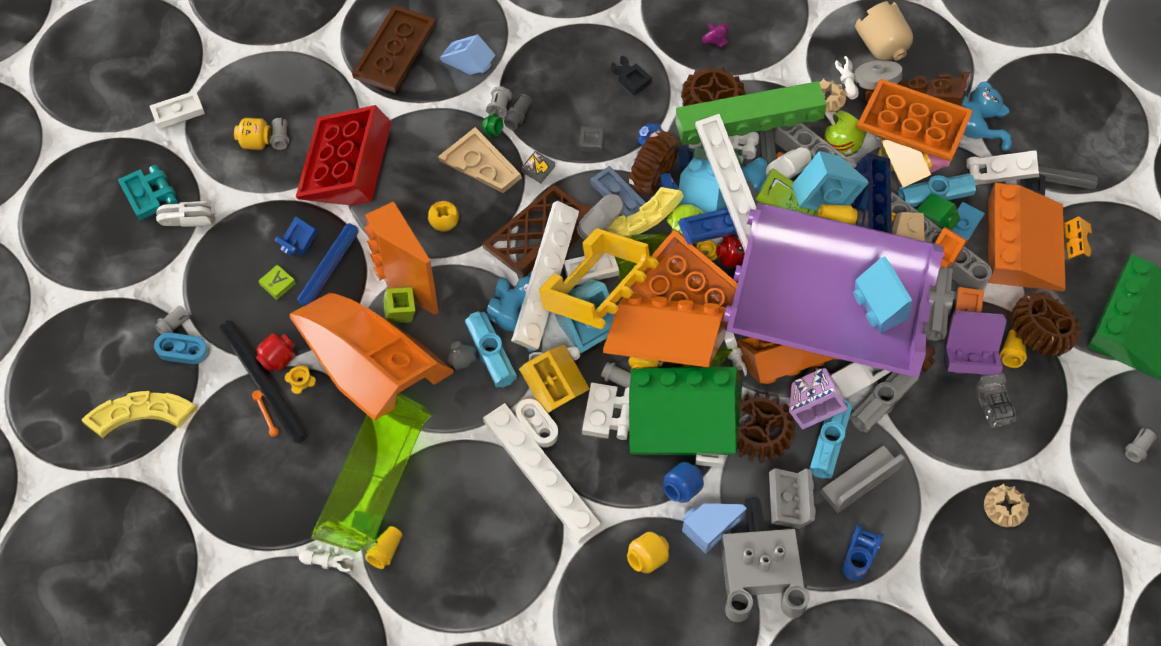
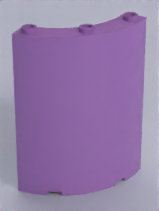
[723,202,944,378]

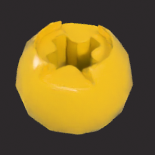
[428,201,459,232]

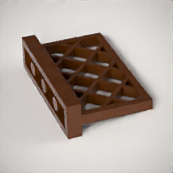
[482,185,592,280]

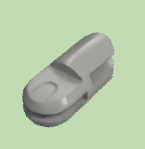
[577,194,624,240]

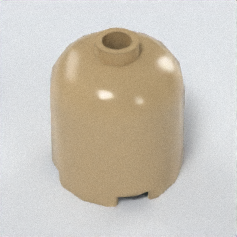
[855,1,913,61]

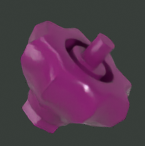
[702,22,729,48]

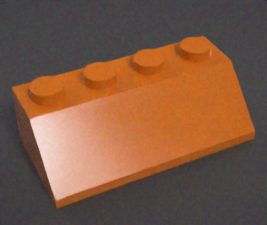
[736,337,840,384]

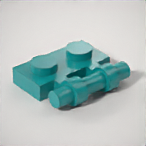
[118,165,178,221]

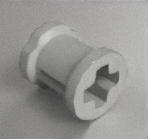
[486,86,513,118]

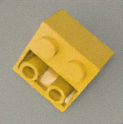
[519,344,590,413]

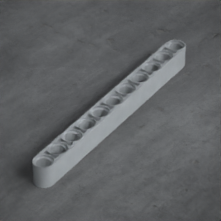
[774,123,992,290]

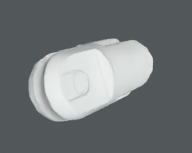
[765,147,812,179]
[156,201,212,227]

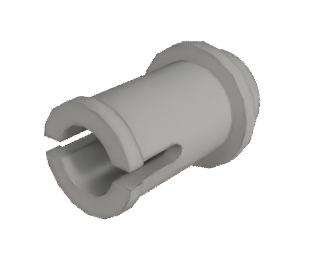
[270,118,289,150]
[155,305,190,335]
[601,362,631,388]
[1125,428,1157,463]

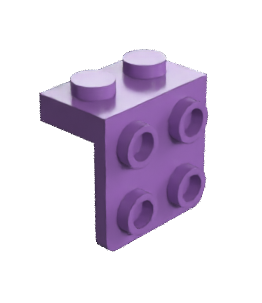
[944,311,1006,376]

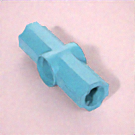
[898,173,976,207]
[465,311,517,388]
[809,399,853,479]

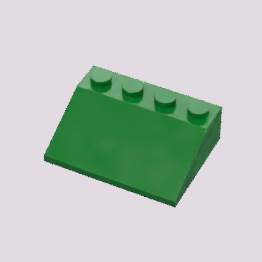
[1088,254,1161,381]
[629,367,743,455]

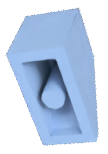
[439,34,495,75]
[682,503,747,554]

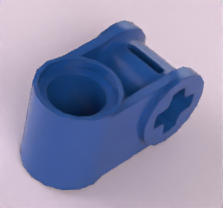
[842,524,884,581]

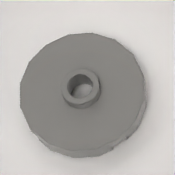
[854,60,903,90]

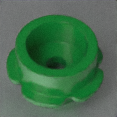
[482,113,503,137]

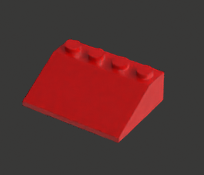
[295,105,392,206]

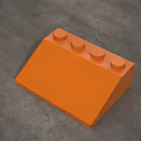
[856,78,973,162]
[987,183,1065,291]
[364,201,439,315]
[630,230,738,330]
[603,293,726,367]

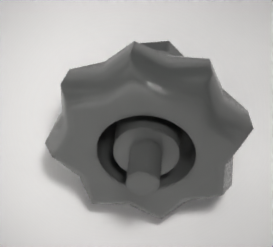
[447,341,477,370]

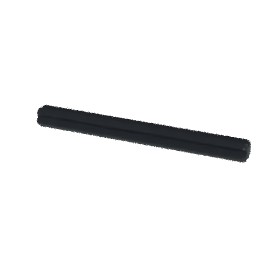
[219,320,308,443]

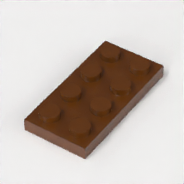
[352,5,436,93]

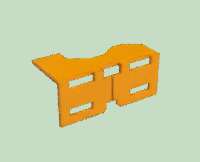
[1064,217,1092,259]

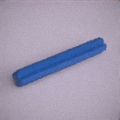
[297,223,358,306]

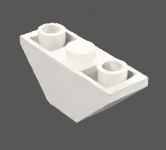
[831,362,891,398]

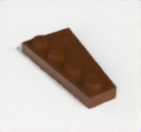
[865,72,970,106]

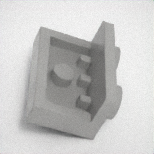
[769,469,816,529]

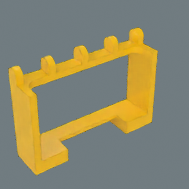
[539,228,659,329]

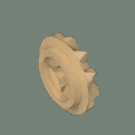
[819,78,846,112]
[984,484,1029,527]

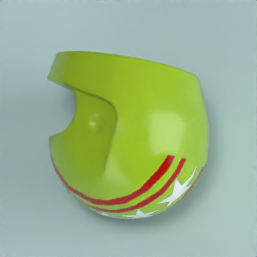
[824,110,867,157]

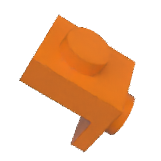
[934,227,968,269]
[953,287,985,313]

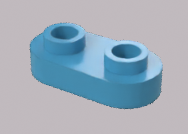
[154,333,208,364]

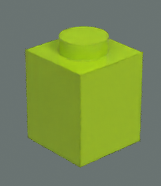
[383,287,415,324]

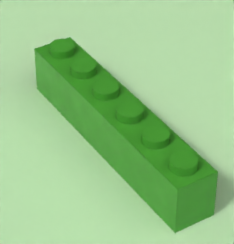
[676,81,827,146]

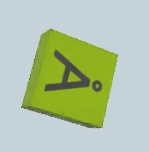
[259,265,296,300]

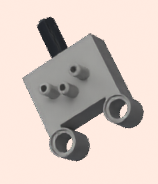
[720,497,810,622]

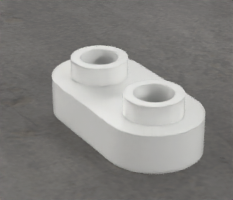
[516,399,558,447]

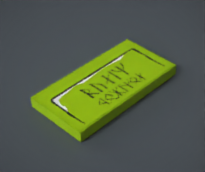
[755,168,818,216]

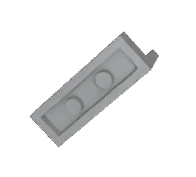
[820,445,905,514]

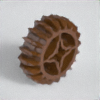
[681,66,746,106]
[629,130,679,196]
[1009,292,1081,358]
[737,392,796,463]

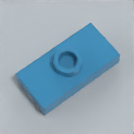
[951,202,985,246]

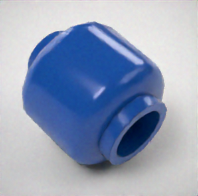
[663,462,704,503]

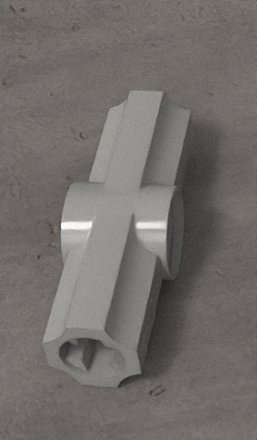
[923,267,953,341]
[849,372,919,433]

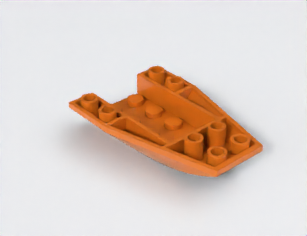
[290,293,454,421]

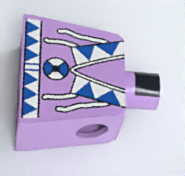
[789,367,848,430]

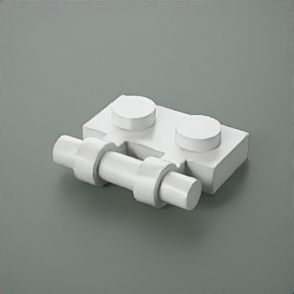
[582,383,629,440]

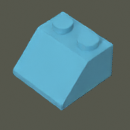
[792,151,868,211]
[677,157,727,213]
[853,256,912,333]
[554,279,615,353]

